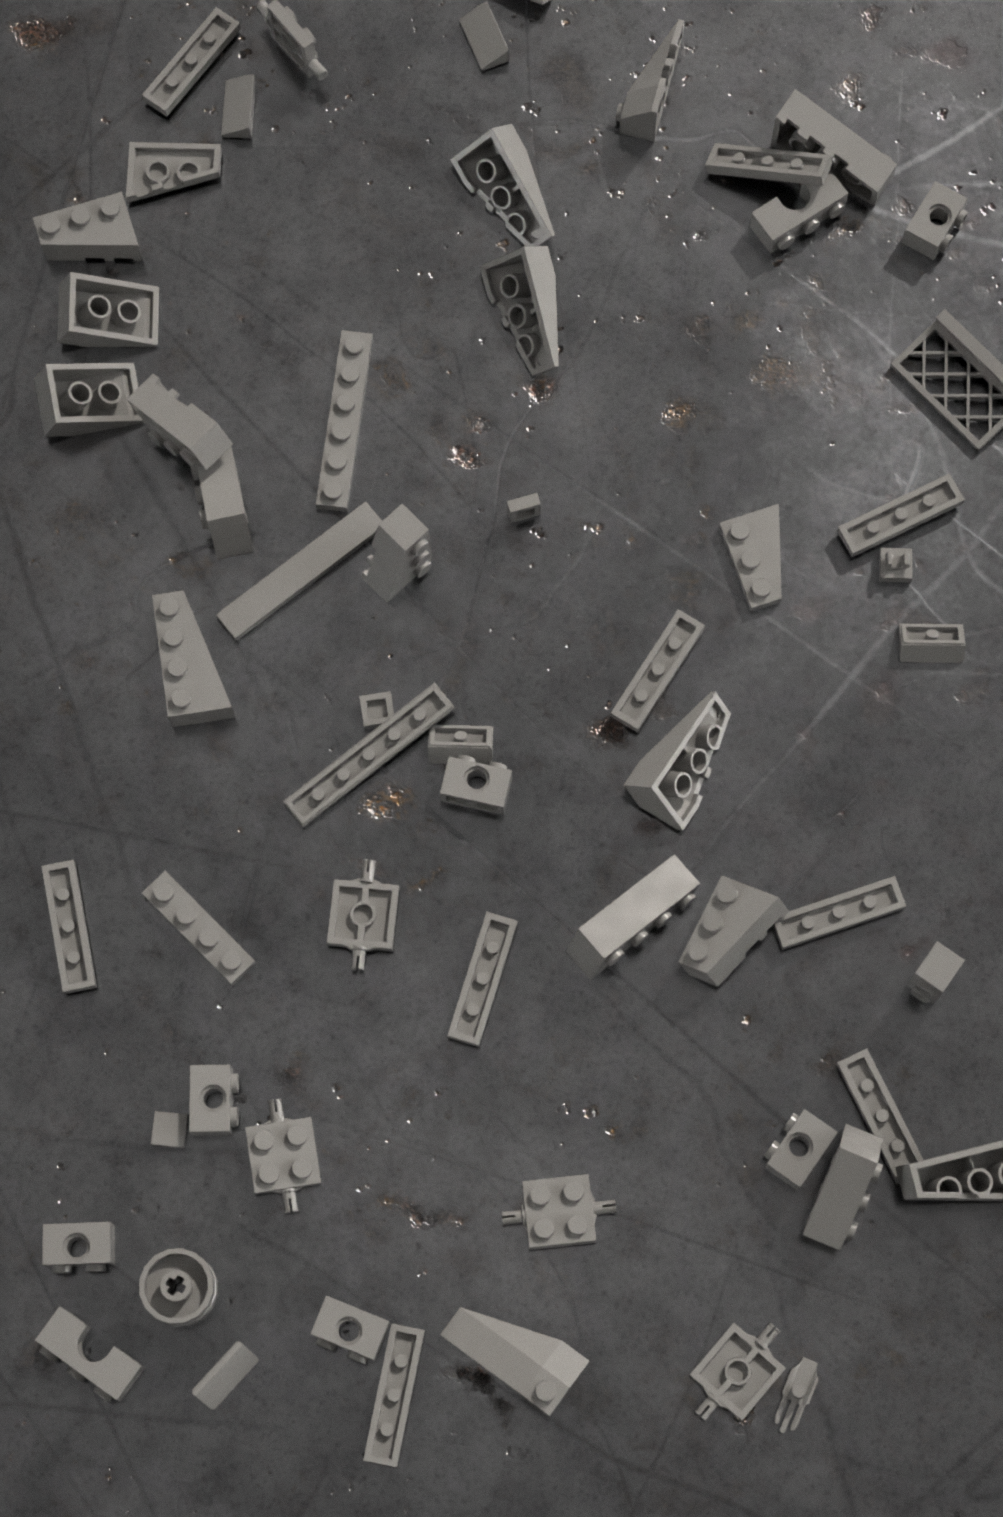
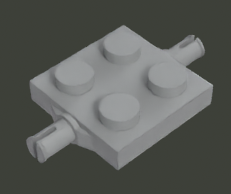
[255,0,328,81]
[327,859,399,971]
[245,1099,321,1214]
[502,1174,617,1250]
[689,1322,786,1421]

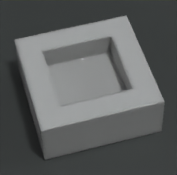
[507,493,541,523]
[359,691,394,730]
[151,1111,189,1149]

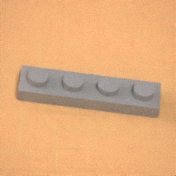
[142,7,241,117]
[705,143,832,186]
[837,473,965,557]
[610,609,705,733]
[41,860,97,994]
[142,871,256,986]
[773,876,906,950]
[447,911,518,1047]
[836,1048,924,1184]
[363,1323,425,1468]

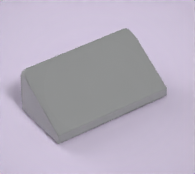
[459,1,509,72]
[221,74,256,139]
[899,624,966,663]
[428,725,493,765]
[192,1341,259,1410]

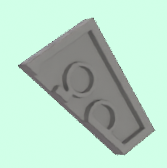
[126,142,222,203]
[719,504,782,612]

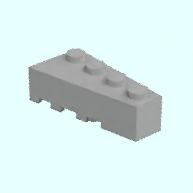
[771,89,897,206]
[152,590,236,727]
[565,854,700,981]
[895,1140,1003,1201]

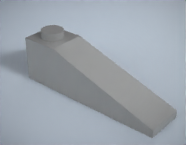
[450,124,555,246]
[480,246,559,376]
[624,691,731,831]

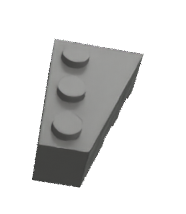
[33,192,143,261]
[127,374,233,470]
[190,446,254,560]
[361,504,432,603]
[678,876,789,987]
[802,1124,883,1250]

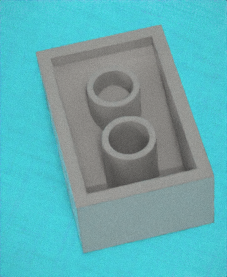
[57,272,159,347]
[34,363,144,437]

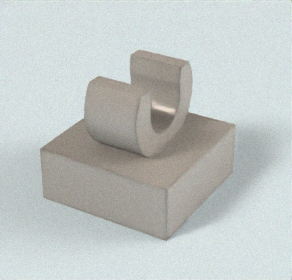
[879,548,912,583]

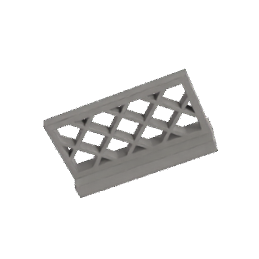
[891,309,1003,452]

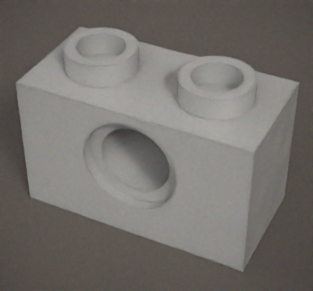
[902,181,968,260]
[440,755,512,815]
[907,941,965,1004]
[189,1064,239,1136]
[764,1109,838,1191]
[42,1222,115,1274]
[311,1295,391,1365]

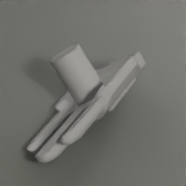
[775,1357,818,1433]

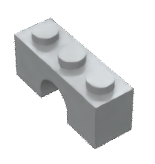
[749,169,849,254]
[35,1306,145,1403]

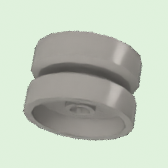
[139,1248,218,1327]

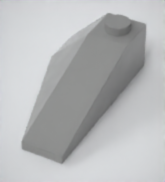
[615,19,684,142]
[440,1307,589,1417]

